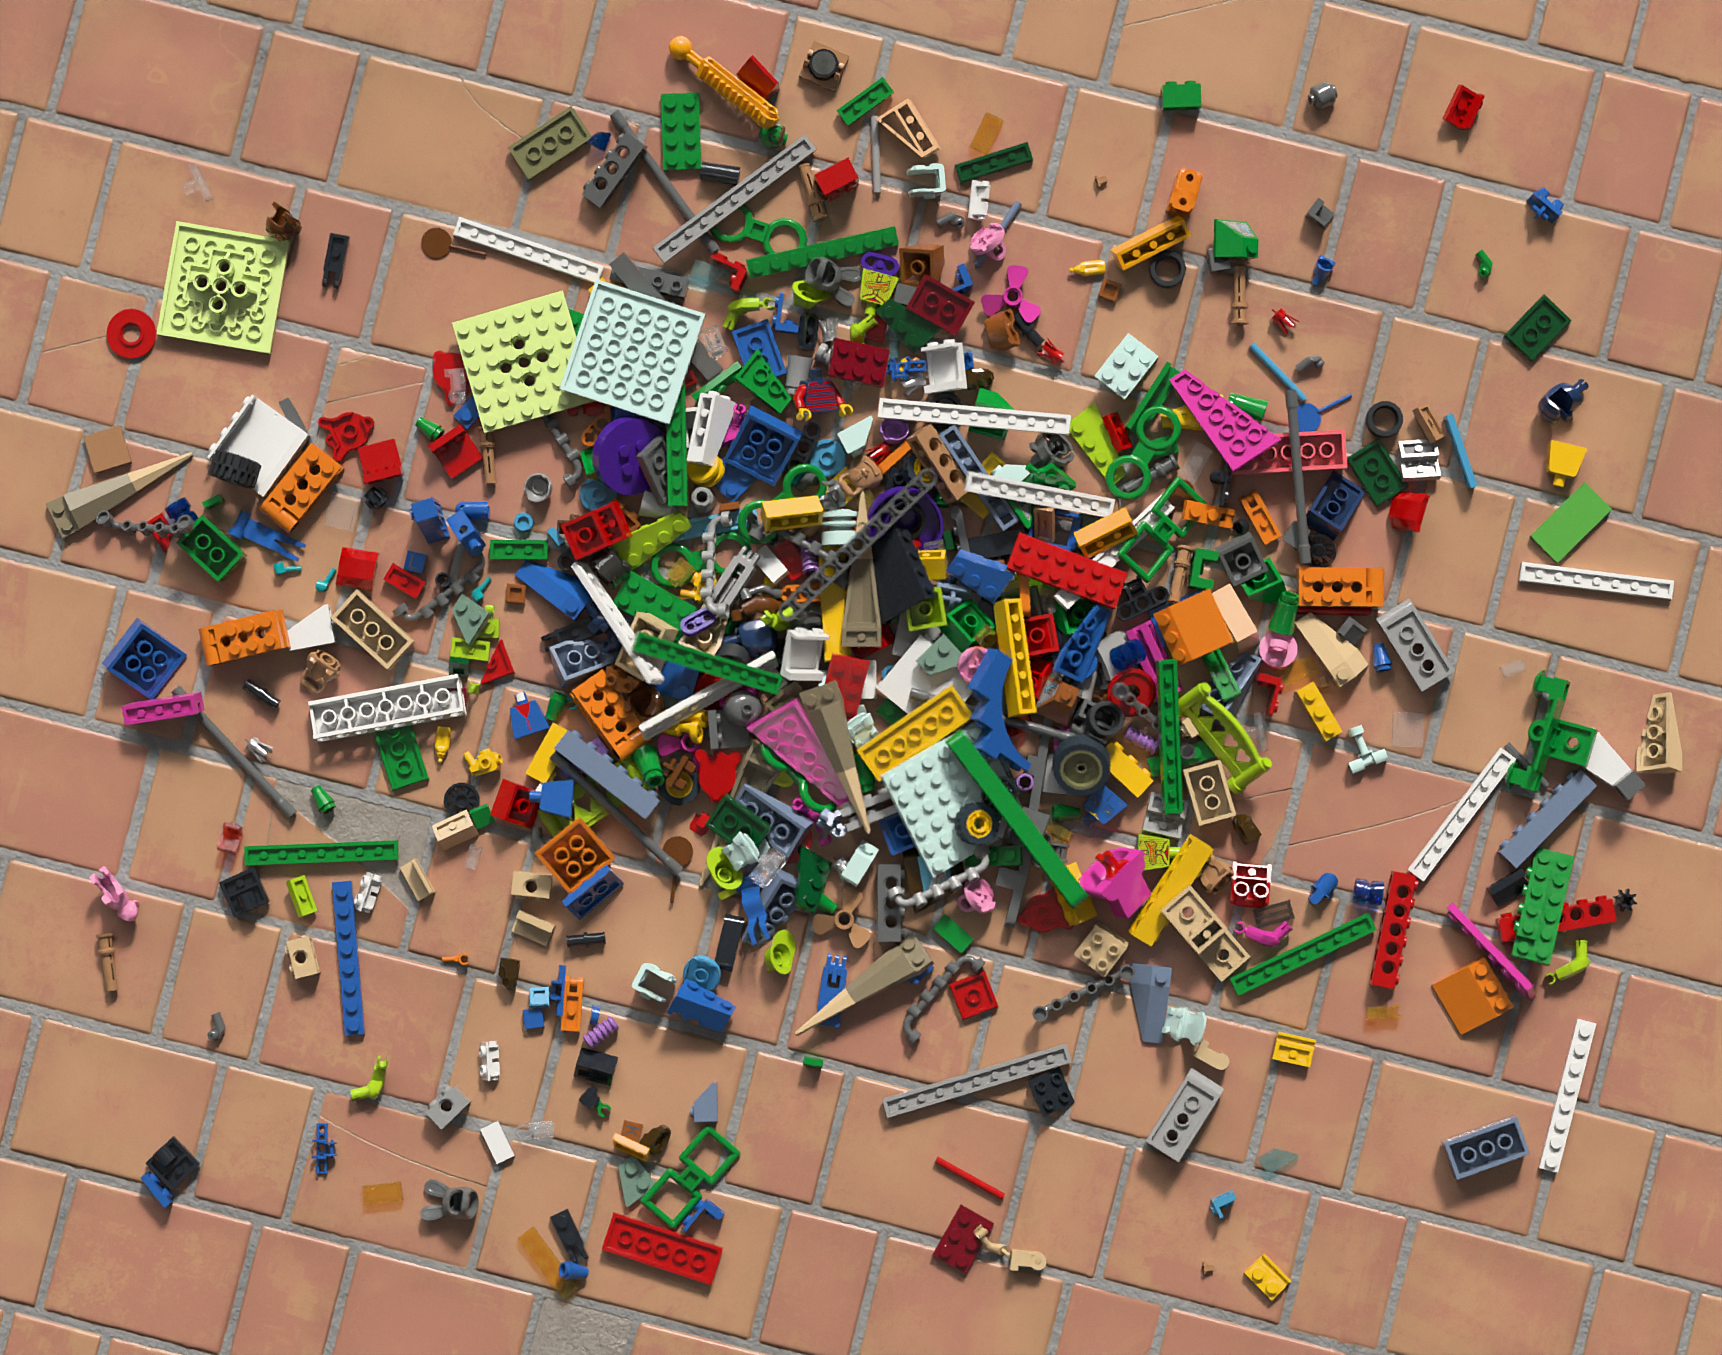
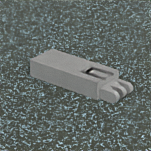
[703,546,761,611]

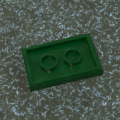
[1504,294,1572,362]
[1347,438,1409,507]
[705,793,773,849]

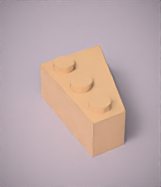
[876,98,941,159]
[1212,584,1260,654]

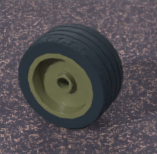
[1052,734,1111,796]

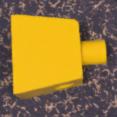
[1546,440,1587,487]

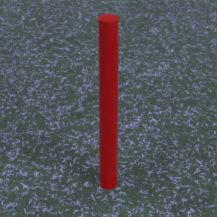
[1296,606,1372,616]
[934,1157,1005,1200]

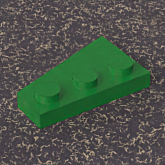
[734,349,792,415]

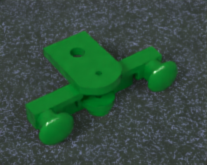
[1505,670,1598,793]

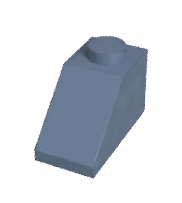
[690,1081,718,1122]

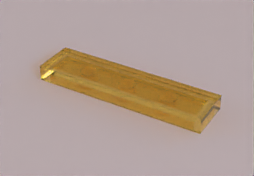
[518,1226,580,1300]

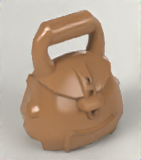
[838,455,883,497]
[300,649,341,694]
[1199,854,1234,894]

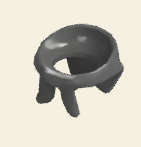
[819,479,847,510]

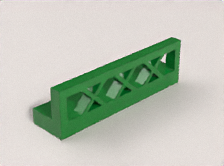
[1125,362,1180,436]

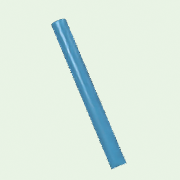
[1249,343,1307,402]

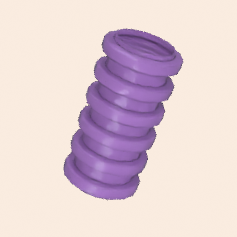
[800,540,819,577]
[1123,725,1159,755]
[1015,773,1034,791]
[583,1016,619,1049]

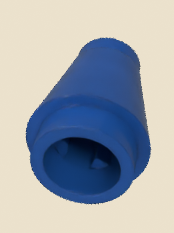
[1373,643,1392,673]
[559,1261,589,1280]

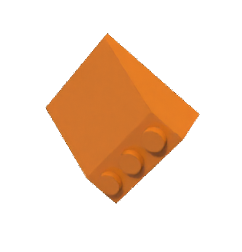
[1153,589,1233,667]
[535,817,615,893]
[1432,956,1514,1035]

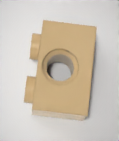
[511,871,553,902]
[285,935,321,979]

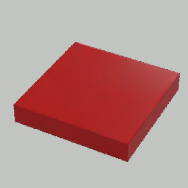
[949,970,999,1020]

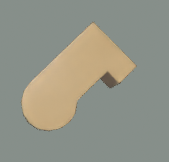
[1192,1038,1229,1070]
[1009,1249,1047,1271]

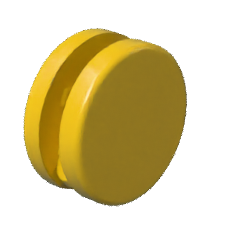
[687,456,725,488]

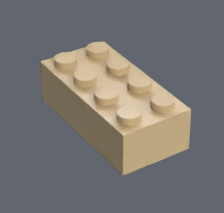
[331,589,416,670]

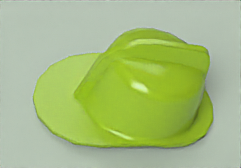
[792,280,832,309]
[706,847,743,890]
[764,930,796,975]

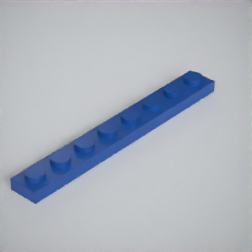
[332,881,365,1036]

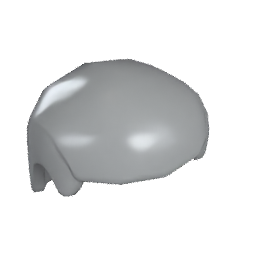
[524,473,553,503]

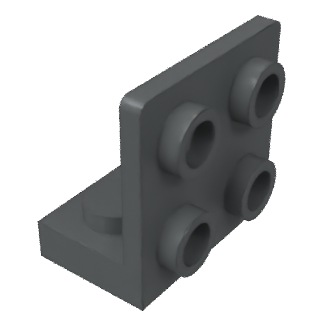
[708,710,750,749]
[996,804,1051,848]

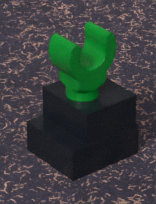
[579,1084,611,1117]

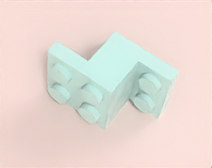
[1094,333,1158,400]

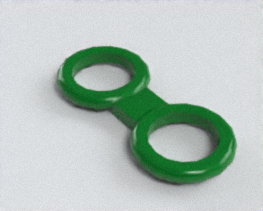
[710,204,807,254]
[1106,406,1181,501]
[738,464,827,545]
[651,532,752,588]
[760,740,837,814]

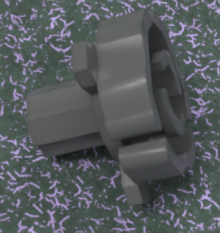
[1029,433,1075,473]

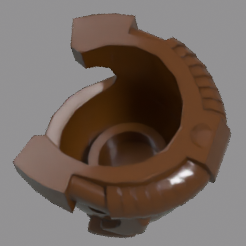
[265,201,302,242]
[623,685,665,721]

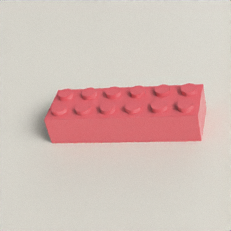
[1229,430,1347,476]

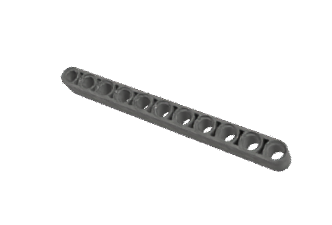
[779,468,937,621]

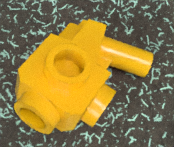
[680,572,717,604]
[463,748,503,776]

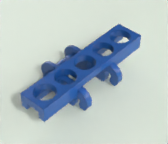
[886,356,927,382]
[549,965,566,1016]
[312,1123,337,1174]

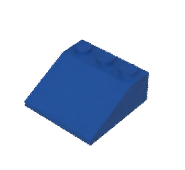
[723,406,802,486]
[102,618,187,699]

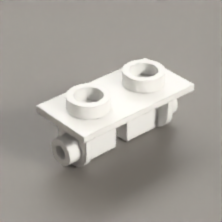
[968,180,991,221]
[354,871,382,913]
[478,1041,500,1081]

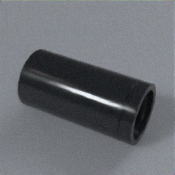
[700,161,740,186]

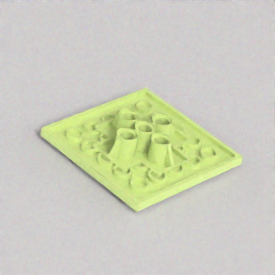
[157,221,291,354]
[452,290,595,434]

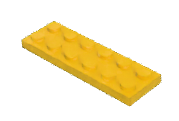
[857,684,972,781]

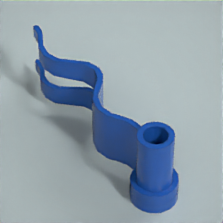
[228,510,306,562]
[736,871,770,945]

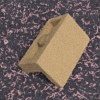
[432,810,479,850]
[400,858,435,901]
[512,910,556,946]

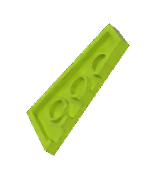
[1070,402,1127,484]
[610,510,692,571]

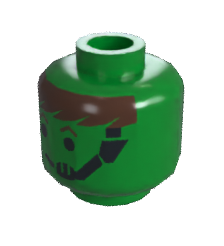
[758,124,788,149]

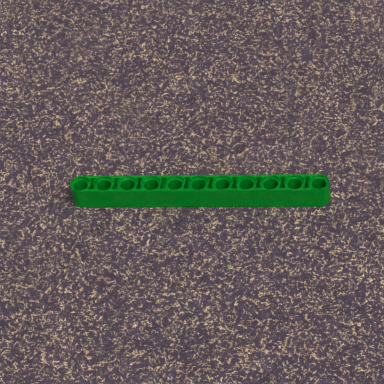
[945,730,1089,909]

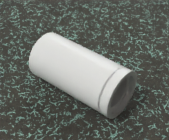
[861,660,877,699]

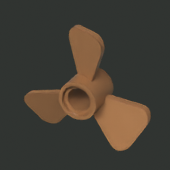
[812,887,871,948]

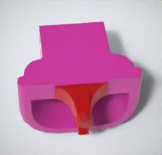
[1078,848,1151,919]

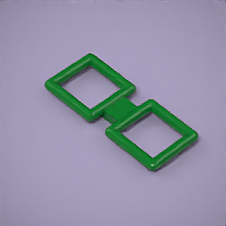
[1117,477,1207,583]
[640,1125,741,1229]

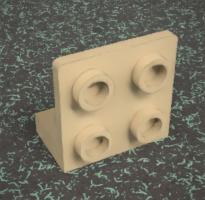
[1074,920,1129,977]

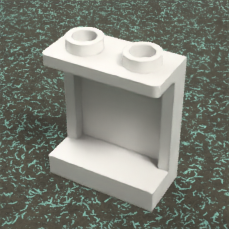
[921,339,967,394]
[780,628,830,681]

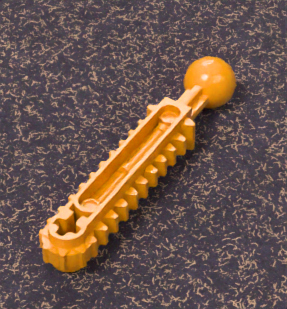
[668,36,780,129]

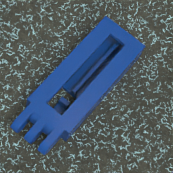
[817,954,847,1027]

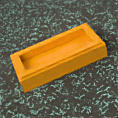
[612,1133,651,1162]

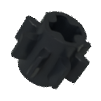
[364,486,388,510]
[1613,888,1637,912]

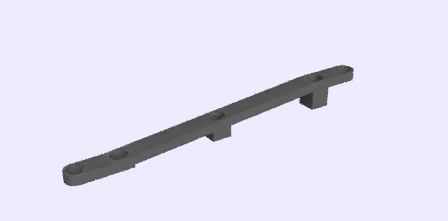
[995,631,1069,929]

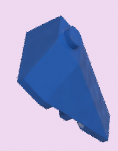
[515,560,592,621]
[1053,605,1111,683]

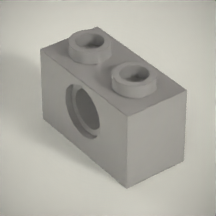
[426,1085,471,1130]

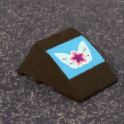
[902,846,966,915]

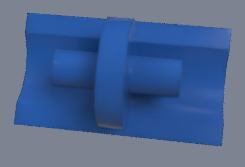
[1526,187,1564,223]

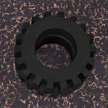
[208,450,262,489]

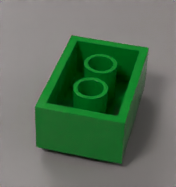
[176,515,247,583]

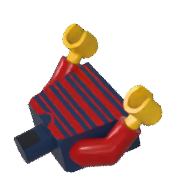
[793,368,853,421]

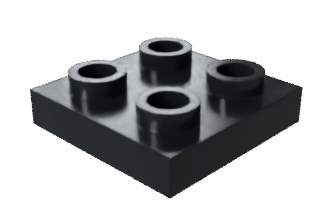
[219,866,270,917]
[145,1136,201,1191]

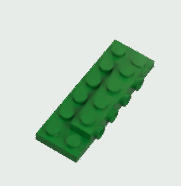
[1511,847,1574,966]

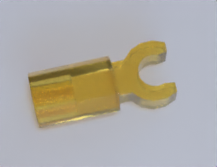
[1046,819,1073,844]
[1366,1004,1401,1021]

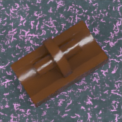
[663,755,697,791]

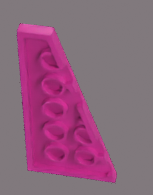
[1169,370,1282,473]
[747,698,850,807]
[1447,902,1536,1001]

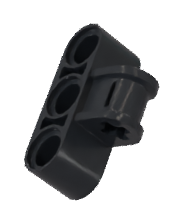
[1116,575,1169,622]

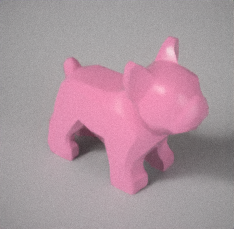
[89,866,139,921]

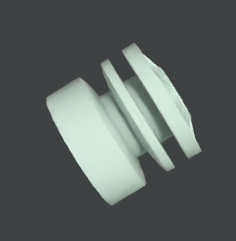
[821,509,858,546]

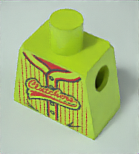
[860,268,899,316]
[1137,834,1180,870]

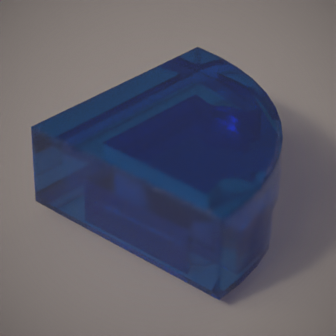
[588,131,611,152]

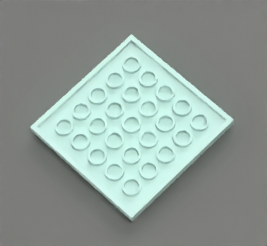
[560,279,706,425]
[880,721,1021,878]

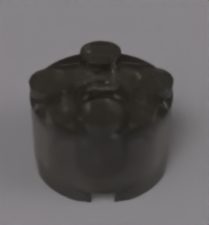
[588,546,632,590]

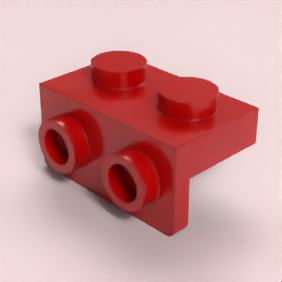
[1442,85,1485,130]

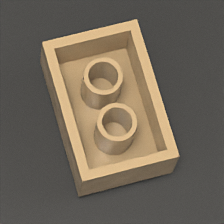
[615,612,678,681]
[1182,760,1236,826]

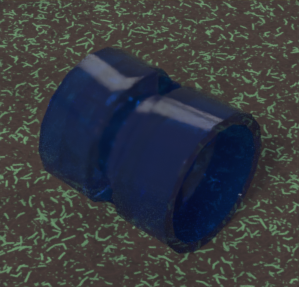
[165,497,199,523]
[1109,638,1146,671]
[1353,878,1384,906]

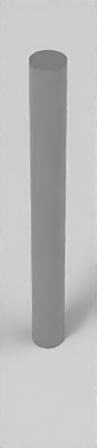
[870,116,881,193]

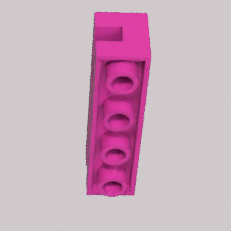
[1126,620,1184,699]
[121,691,205,725]

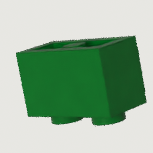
[1161,81,1202,111]

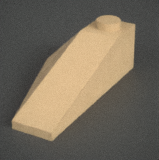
[1295,612,1368,687]
[1637,692,1682,774]

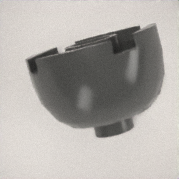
[723,690,762,728]

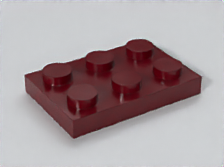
[906,274,975,335]
[827,338,889,388]
[932,1204,994,1274]

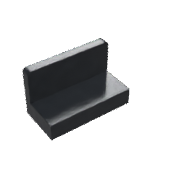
[1486,868,1528,907]
[574,1048,618,1086]

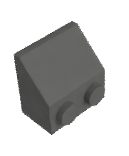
[1215,532,1268,587]

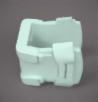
[906,163,946,199]
[847,705,879,749]
[721,832,770,871]
[632,963,677,1003]
[1162,1006,1207,1045]

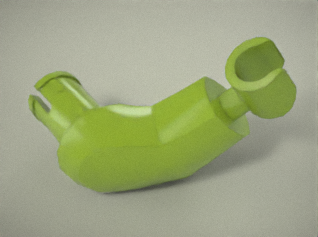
[722,297,775,331]
[849,314,878,344]
[759,607,803,632]
[1544,940,1590,985]
[350,1055,388,1102]

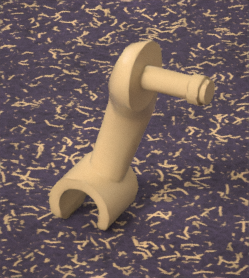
[973,1224,1011,1258]

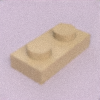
[1179,718,1199,739]

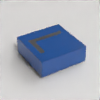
[403,550,427,574]

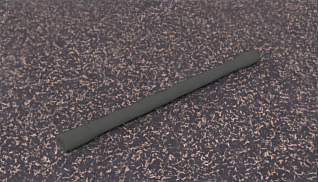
[610,110,720,255]
[1285,389,1311,564]
[171,685,297,819]
[909,687,1078,742]
[549,750,683,876]

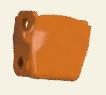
[1166,168,1202,219]

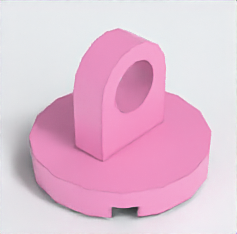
[970,223,1006,261]
[1259,631,1297,669]
[957,646,988,683]
[957,878,995,914]

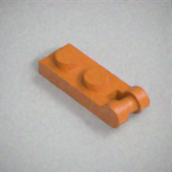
[1239,489,1282,545]
[1181,500,1236,529]
[561,976,584,1032]

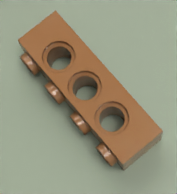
[906,424,968,504]

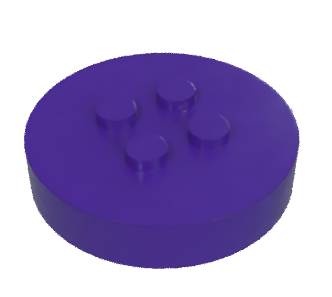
[592,417,667,495]
[867,486,943,551]

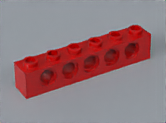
[1369,871,1418,989]
[1496,895,1617,942]

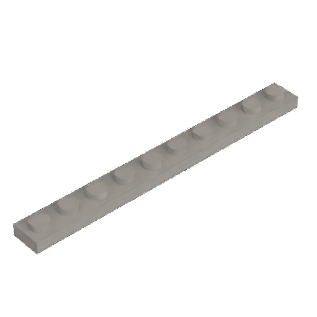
[653,134,816,264]
[882,1043,1072,1118]

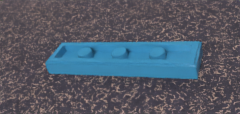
[1443,413,1478,489]

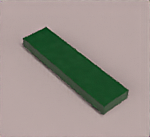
[955,142,1033,184]

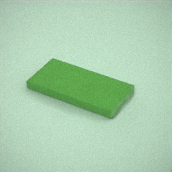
[1530,482,1612,563]

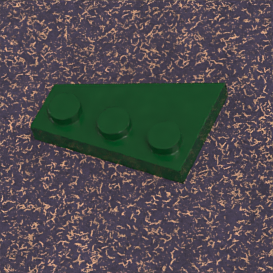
[875,298,942,353]
[795,845,833,914]

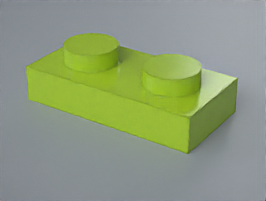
[450,637,491,661]
[286,875,317,918]

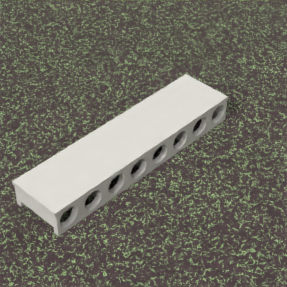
[308,674,467,743]

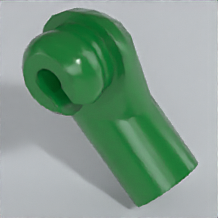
[1475,249,1493,278]

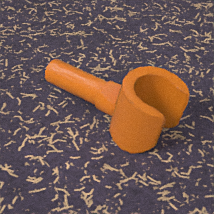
[442,953,469,965]

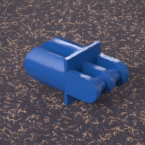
[1308,873,1338,904]

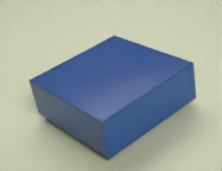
[523,1008,545,1029]

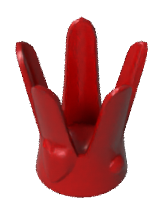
[1271,308,1299,335]
[1037,338,1065,365]
[865,441,893,466]

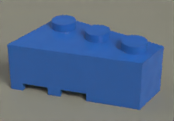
[409,497,450,544]
[946,549,1015,604]
[666,978,736,1033]

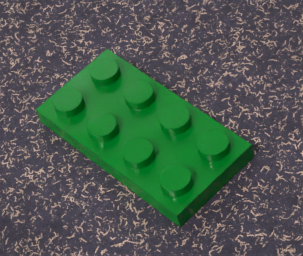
[661,93,702,171]
[613,570,698,642]

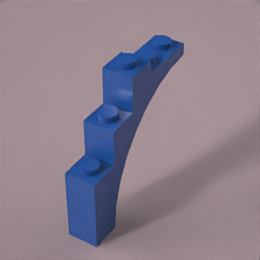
[967,648,1031,772]

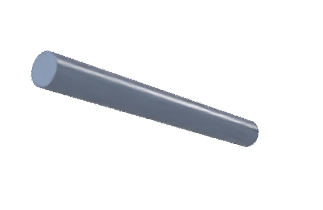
[974,201,1022,268]

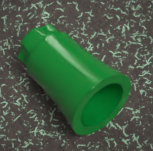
[1228,393,1269,425]
[1268,591,1299,635]
[632,745,664,788]
[853,753,875,792]

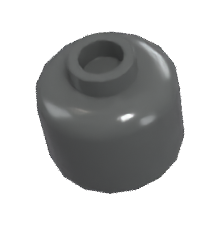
[1308,82,1338,110]

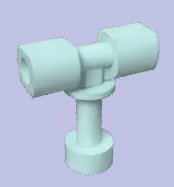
[1347,725,1389,774]

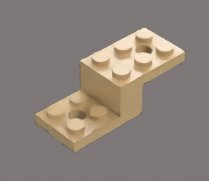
[1160,885,1250,982]

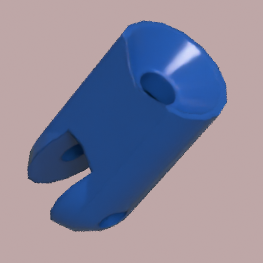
[455,501,490,519]

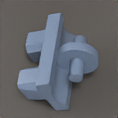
[935,577,971,608]
[815,808,847,840]

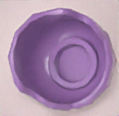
[879,419,909,445]

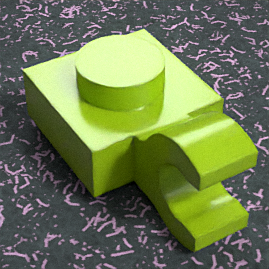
[479,605,500,638]

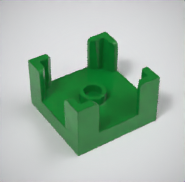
[1187,548,1219,591]

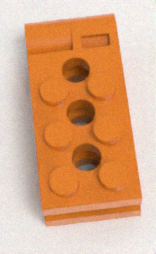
[259,443,344,534]
[1296,567,1384,607]
[198,610,291,666]
[569,669,652,762]

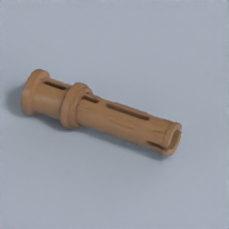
[798,163,829,222]
[1231,266,1248,326]
[477,426,497,484]
[1168,545,1194,604]
[96,932,118,991]

